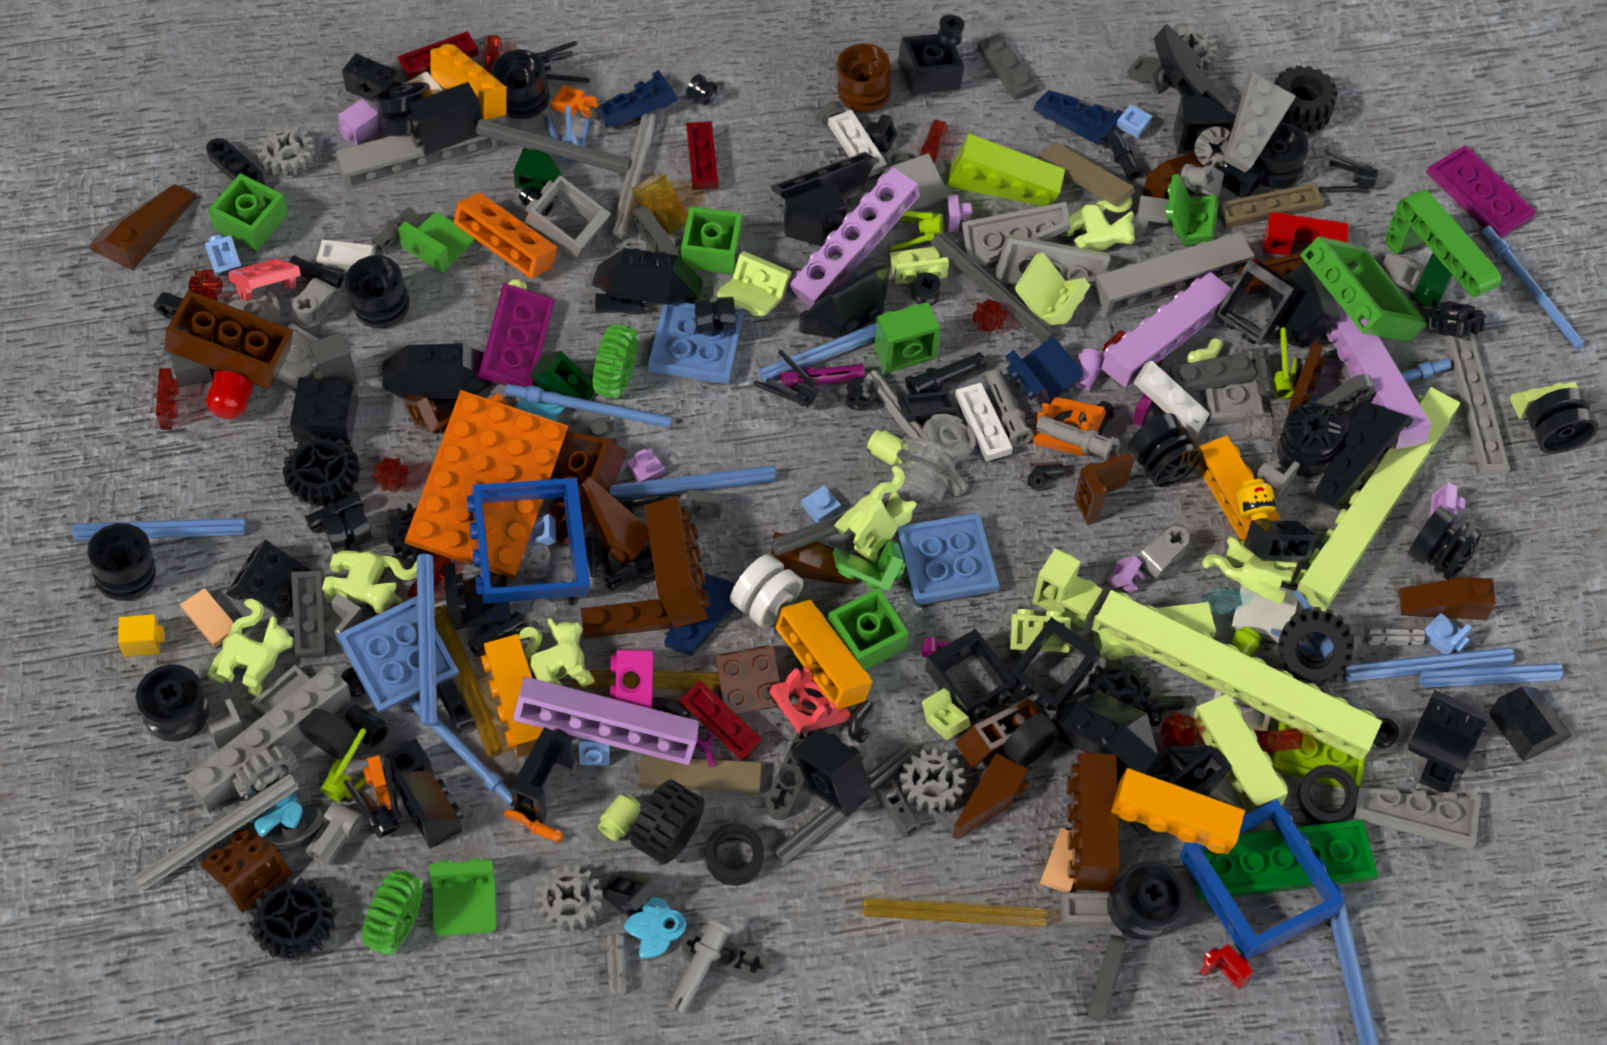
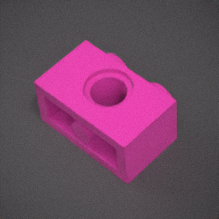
[610,648,654,709]

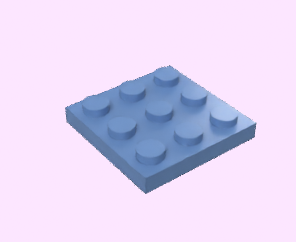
[648,303,744,384]
[896,513,999,605]
[337,596,459,714]

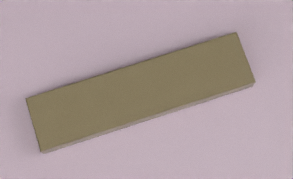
[1039,142,1134,207]
[1218,183,1324,228]
[639,756,761,794]

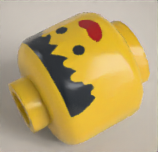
[1236,479,1276,520]

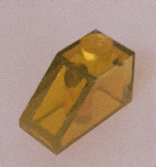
[632,174,688,234]

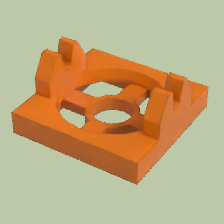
[1033,397,1106,456]

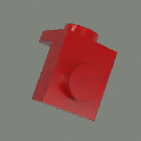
[1200,944,1253,990]

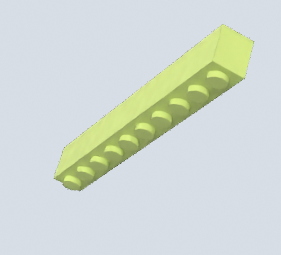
[1294,387,1460,611]
[1092,590,1382,761]

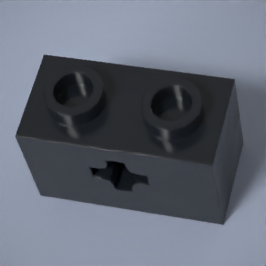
[342,53,402,103]
[1244,520,1317,562]

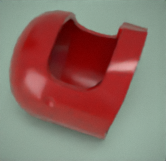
[206,371,253,420]

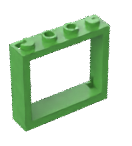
[1300,236,1428,342]

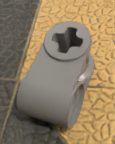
[1181,164,1224,199]
[292,278,341,330]
[1137,526,1190,580]

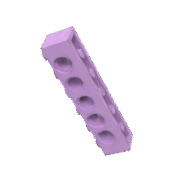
[790,167,920,307]

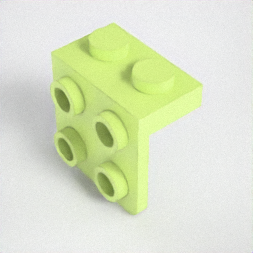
[717,251,792,316]
[1015,253,1091,326]

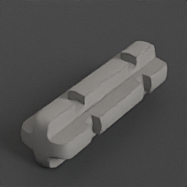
[1367,628,1425,645]
[607,933,626,995]

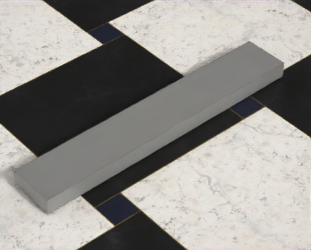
[1445,333,1510,475]

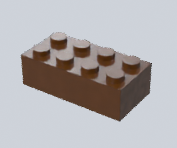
[164,290,293,390]
[644,496,710,628]
[1066,753,1120,892]

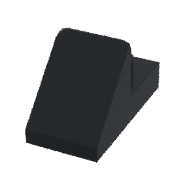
[602,871,658,918]

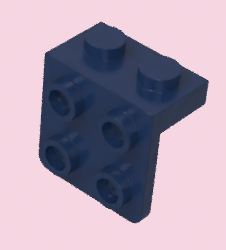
[1005,338,1084,408]

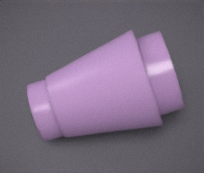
[1075,348,1104,391]

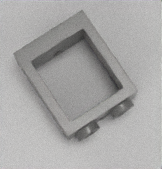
[524,175,611,261]

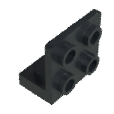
[226,539,312,618]
[443,562,511,630]
[1407,689,1490,775]

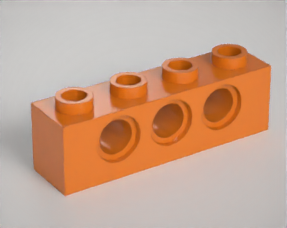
[454,192,558,279]

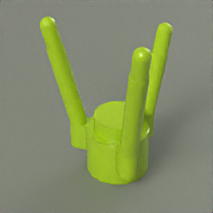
[889,210,943,251]
[1272,327,1298,399]
[320,728,366,802]

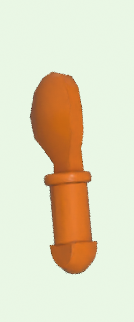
[503,809,564,843]

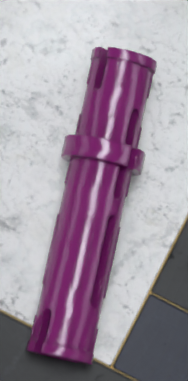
[781,363,865,388]

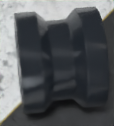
[937,14,965,47]
[686,74,718,106]
[913,272,941,306]
[845,377,874,411]

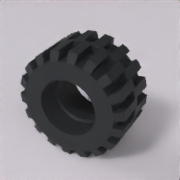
[1274,65,1338,134]
[1277,607,1354,686]
[631,779,704,865]

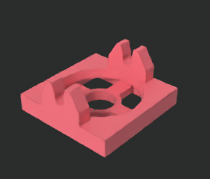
[228,258,301,301]
[770,666,851,734]

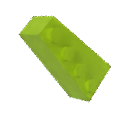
[946,133,1065,206]

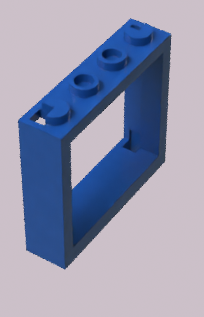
[467,478,590,604]
[1179,799,1345,959]

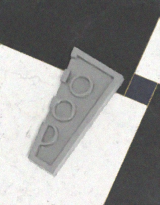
[1223,73,1296,172]
[962,202,1071,268]
[994,234,1111,286]
[1353,788,1481,850]

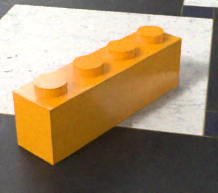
[431,44,506,120]
[1197,436,1281,539]
[775,600,873,710]
[481,634,544,758]
[1111,768,1245,854]

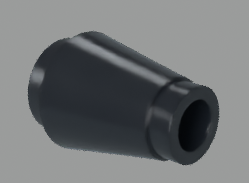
[345,705,388,746]

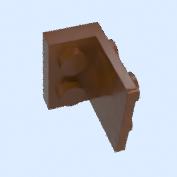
[402,394,456,434]
[1074,453,1135,526]
[712,645,780,714]
[200,827,292,913]

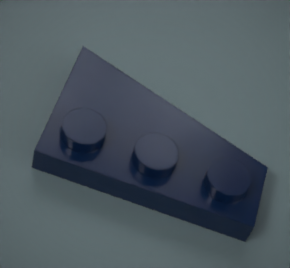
[596,70,677,128]
[1034,90,1124,146]
[664,573,736,656]

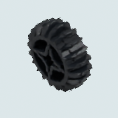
[282,434,360,508]
[250,877,336,962]

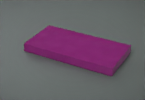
[1426,145,1537,238]
[478,283,555,387]

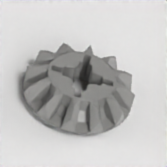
[1195,127,1231,167]

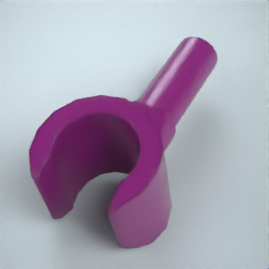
[921,637,953,658]
[695,731,716,767]

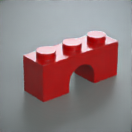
[1263,212,1349,256]

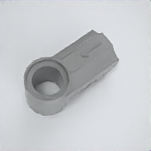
[306,801,364,866]

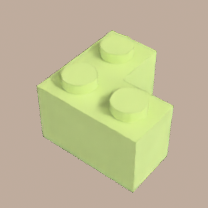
[1032,548,1103,629]

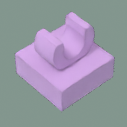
[945,195,972,233]
[626,448,665,482]
[1430,482,1466,517]
[1105,555,1145,593]

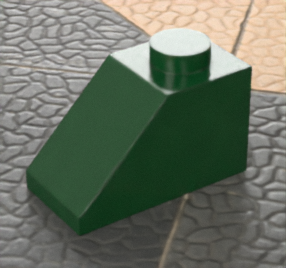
[513,148,564,199]
[1412,252,1453,308]
[529,351,595,400]

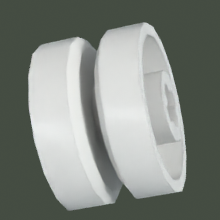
[730,554,803,629]

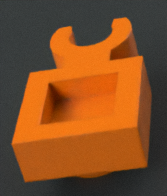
[550,85,599,118]
[363,755,391,810]

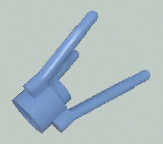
[545,105,590,162]
[1270,590,1334,658]

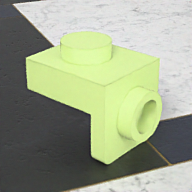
[922,688,971,740]

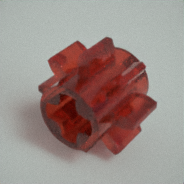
[188,269,223,301]
[972,299,1007,333]
[373,457,409,492]
[1160,712,1199,746]

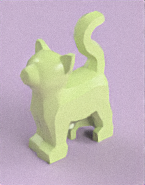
[1060,197,1135,251]
[834,466,917,564]
[1202,536,1298,605]
[322,550,417,614]
[207,599,294,697]
[518,618,595,688]

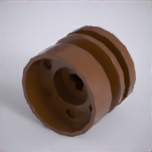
[836,43,891,113]

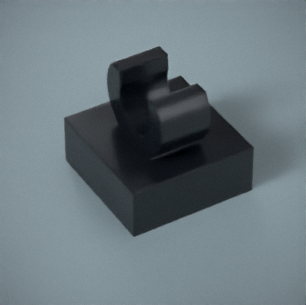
[865,115,897,152]

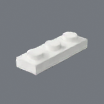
[828,110,887,178]
[1134,360,1210,436]
[955,383,1013,462]

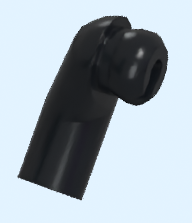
[1028,463,1064,490]
[1144,695,1185,726]
[652,697,691,718]
[848,700,873,744]

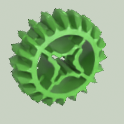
[592,324,638,398]
[362,869,424,955]

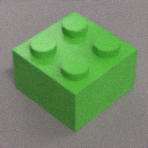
[208,174,288,251]
[681,206,742,275]
[874,302,940,373]
[828,588,909,670]

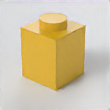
[118,614,165,657]

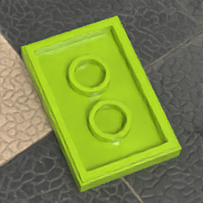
[1272,721,1366,791]

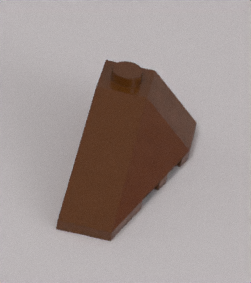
[88,184,197,271]
[551,431,627,545]

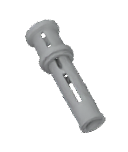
[986,369,1034,446]
[1037,415,1120,461]
[668,918,734,1014]

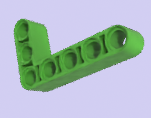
[1385,189,1501,297]

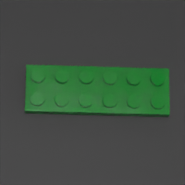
[1185,819,1378,902]

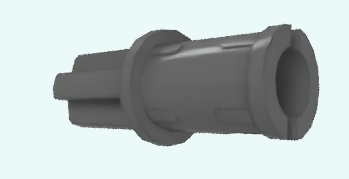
[372,207,418,253]

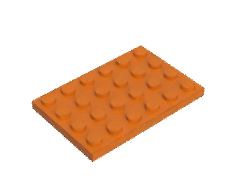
[405,390,568,579]

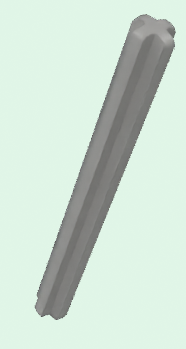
[611,113,656,240]
[866,370,968,497]
[134,774,299,891]

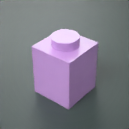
[338,99,382,145]

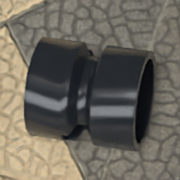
[695,296,736,335]
[322,506,373,554]

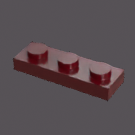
[397,31,479,81]
[686,121,718,190]
[679,680,763,761]

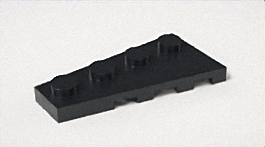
[1312,400,1414,511]

